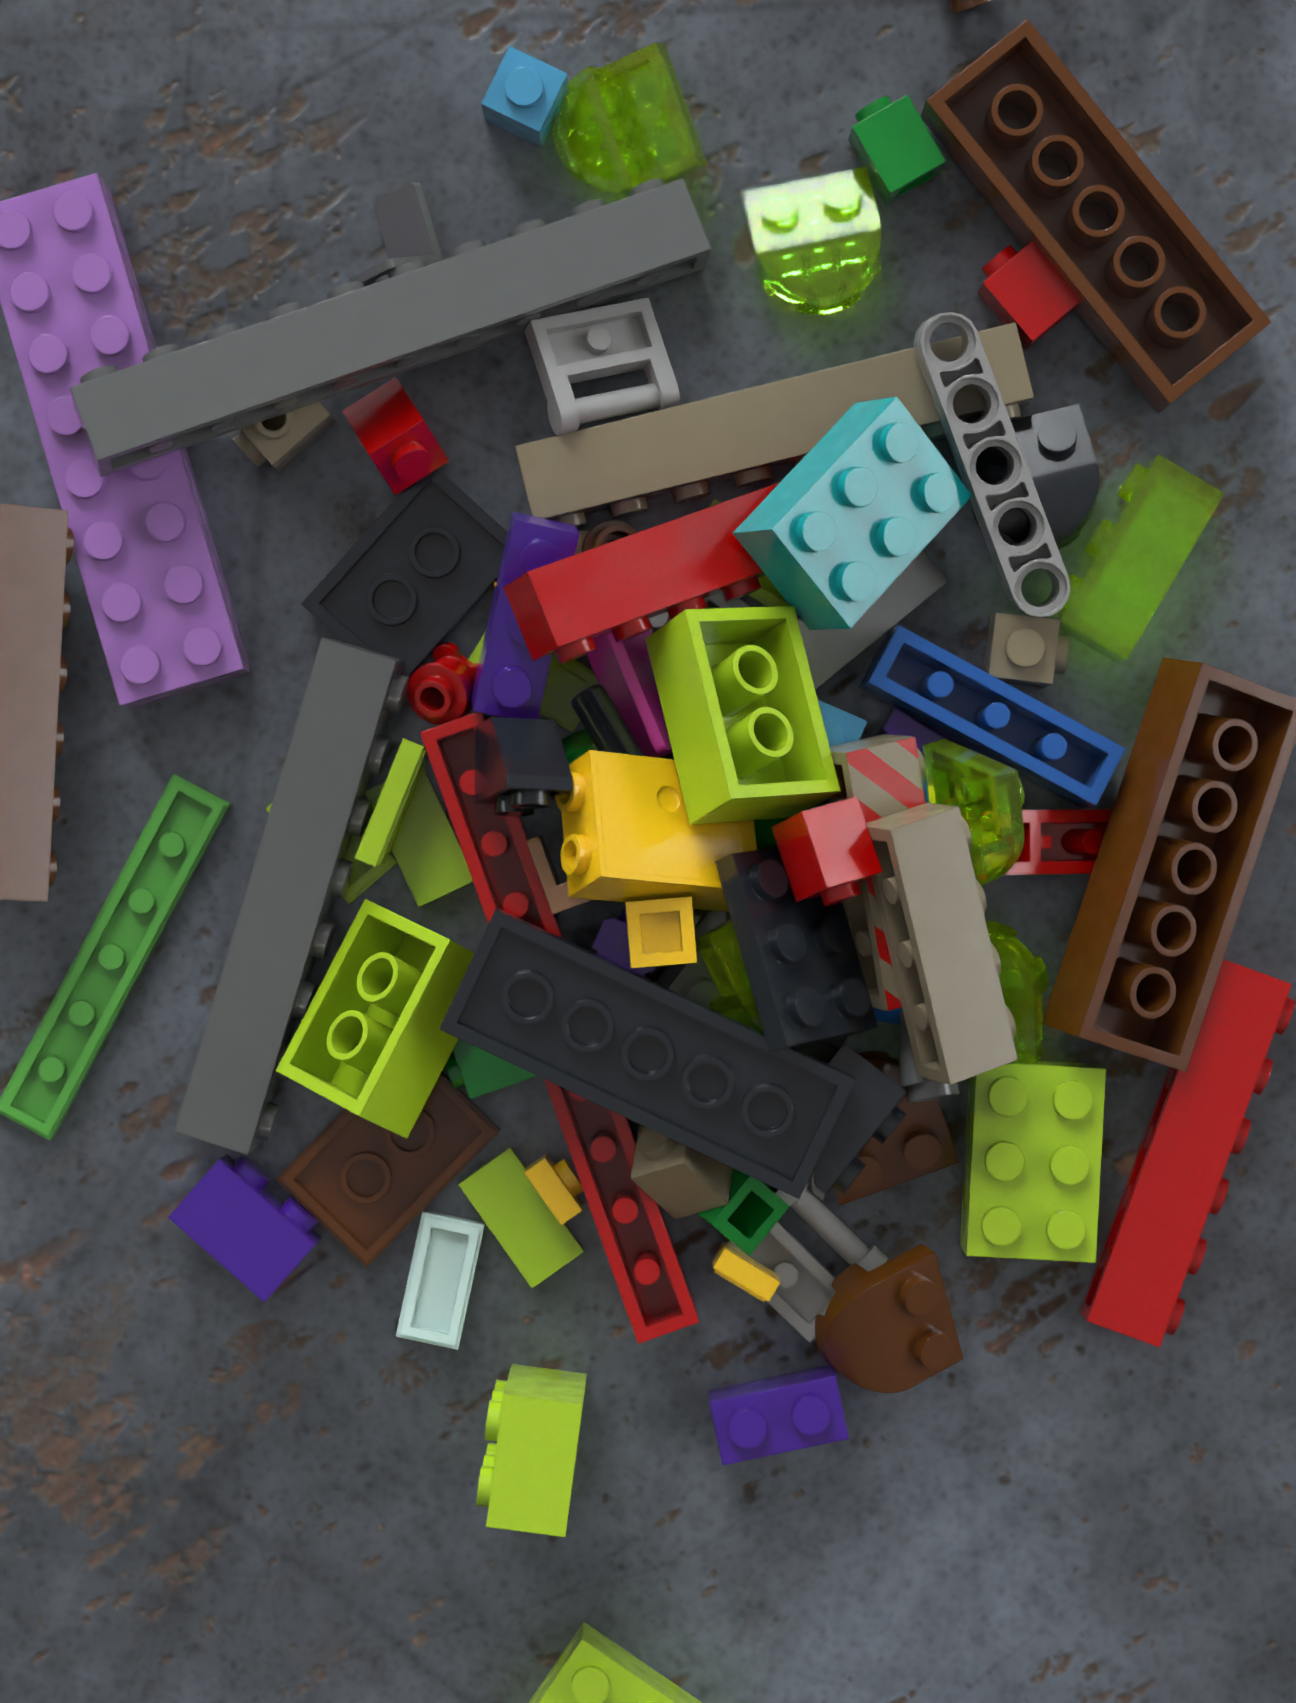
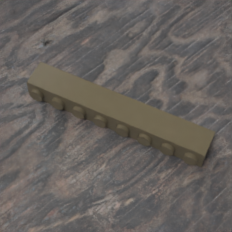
[515,322,1034,529]

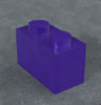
[168,1154,322,1303]
[708,1365,849,1466]

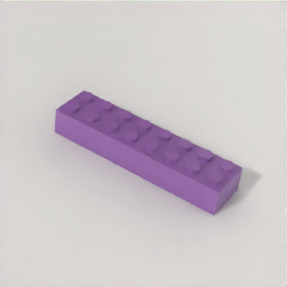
[0,173,253,709]

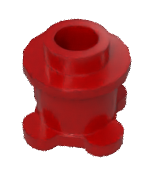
[407,642,479,725]

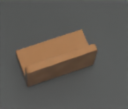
[526,836,594,914]

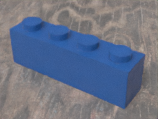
[858,625,1126,808]

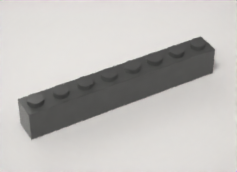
[174,638,409,1155]

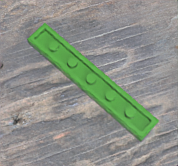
[0,774,232,1140]

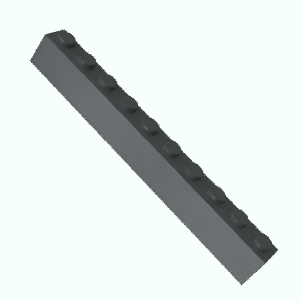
[70,179,711,477]

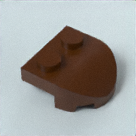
[833,1051,960,1205]
[815,1244,964,1393]

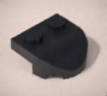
[972,403,1099,550]

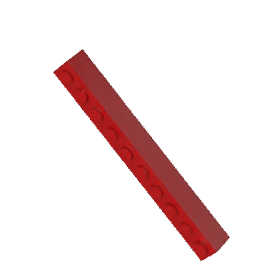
[420,712,699,1344]

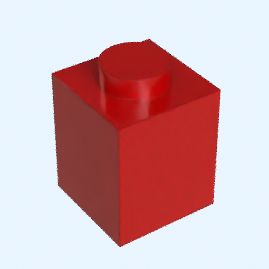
[977,241,1081,351]
[342,377,449,495]
[771,796,883,906]

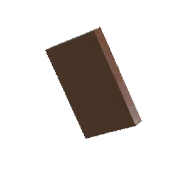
[276,1072,501,1268]

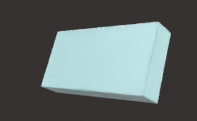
[396,1210,485,1350]

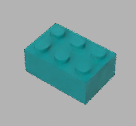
[732,397,972,630]

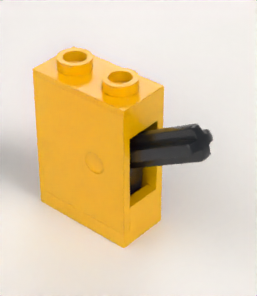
[555,684,757,912]

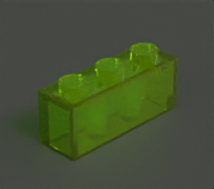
[1056,454,1225,663]

